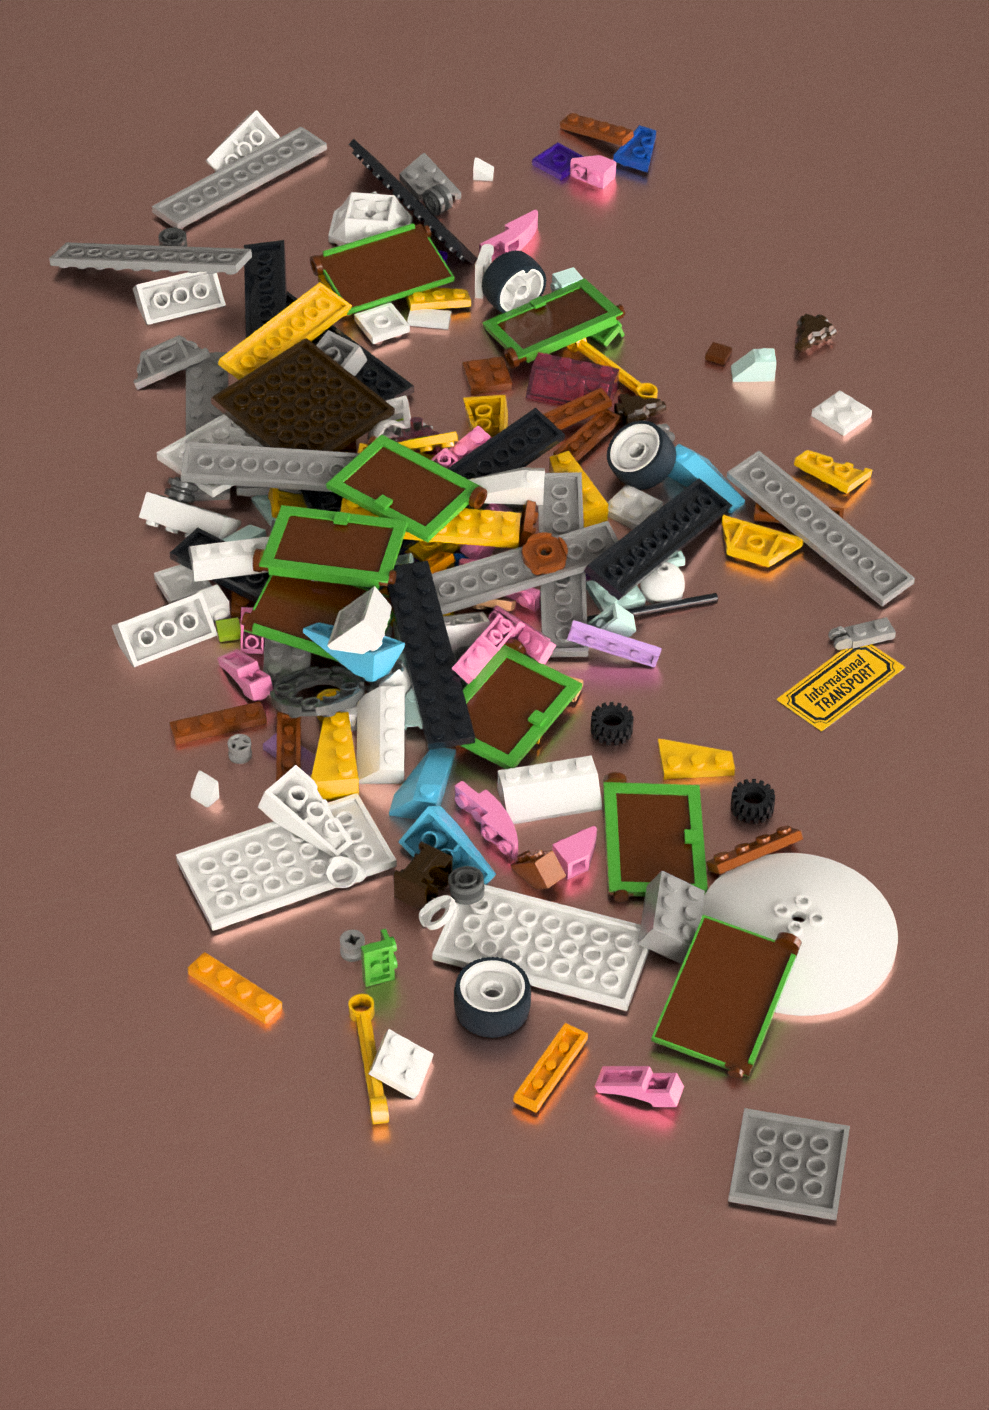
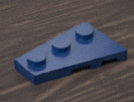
[613,125,657,173]

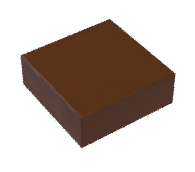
[705,342,732,365]

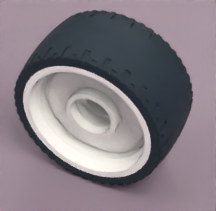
[481,250,547,313]
[607,420,676,490]
[454,957,531,1038]

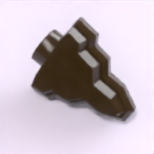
[795,314,837,352]
[614,394,667,426]

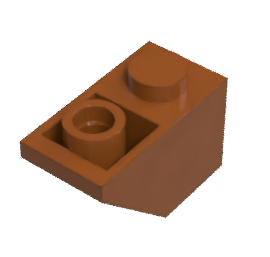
[510,849,566,890]

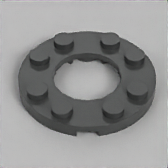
[270,666,365,718]

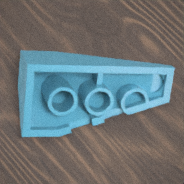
[668,444,745,514]
[303,622,405,682]
[389,748,456,820]
[398,806,496,885]

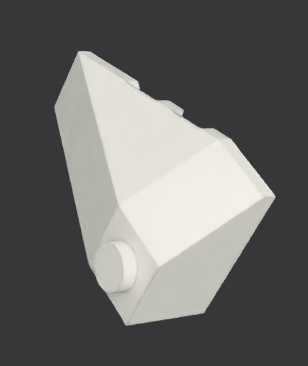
[206,110,280,172]
[468,467,545,505]
[258,765,353,857]

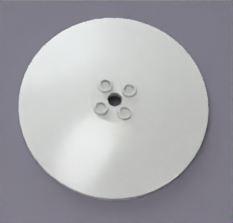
[701,853,898,1016]

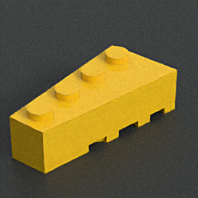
[463,395,508,437]
[549,451,608,528]
[311,712,359,801]

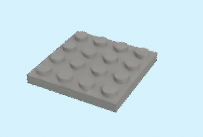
[728,1108,850,1220]

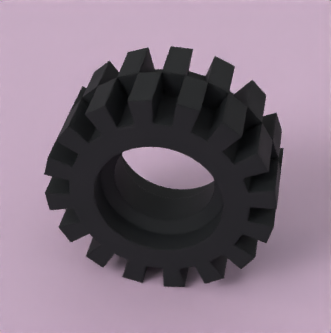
[591,702,634,746]
[731,779,775,824]

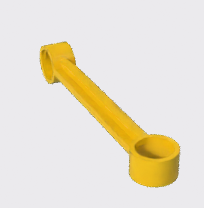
[566,338,658,399]
[348,994,389,1125]

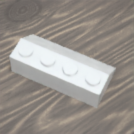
[133,272,226,325]
[139,492,241,539]
[188,536,270,582]
[327,586,392,654]
[111,592,218,667]
[393,612,490,656]
[356,686,405,784]
[497,755,602,824]

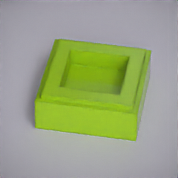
[215,617,241,642]

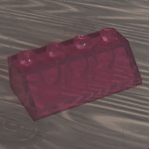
[526,352,619,410]

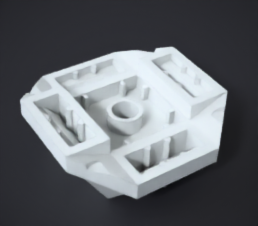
[328,191,413,246]

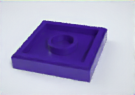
[532,142,584,180]

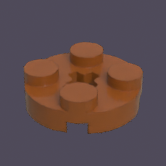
[522,532,568,575]

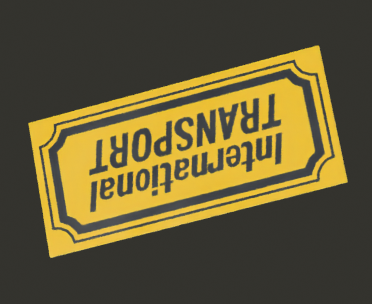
[776,644,906,732]

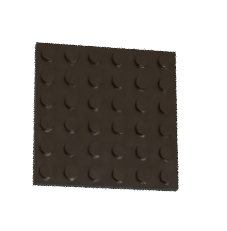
[211,338,395,452]

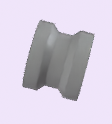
[227,734,252,764]
[340,930,365,962]

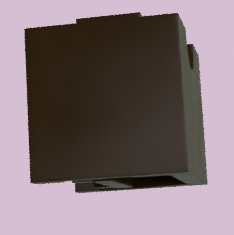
[394,841,453,910]

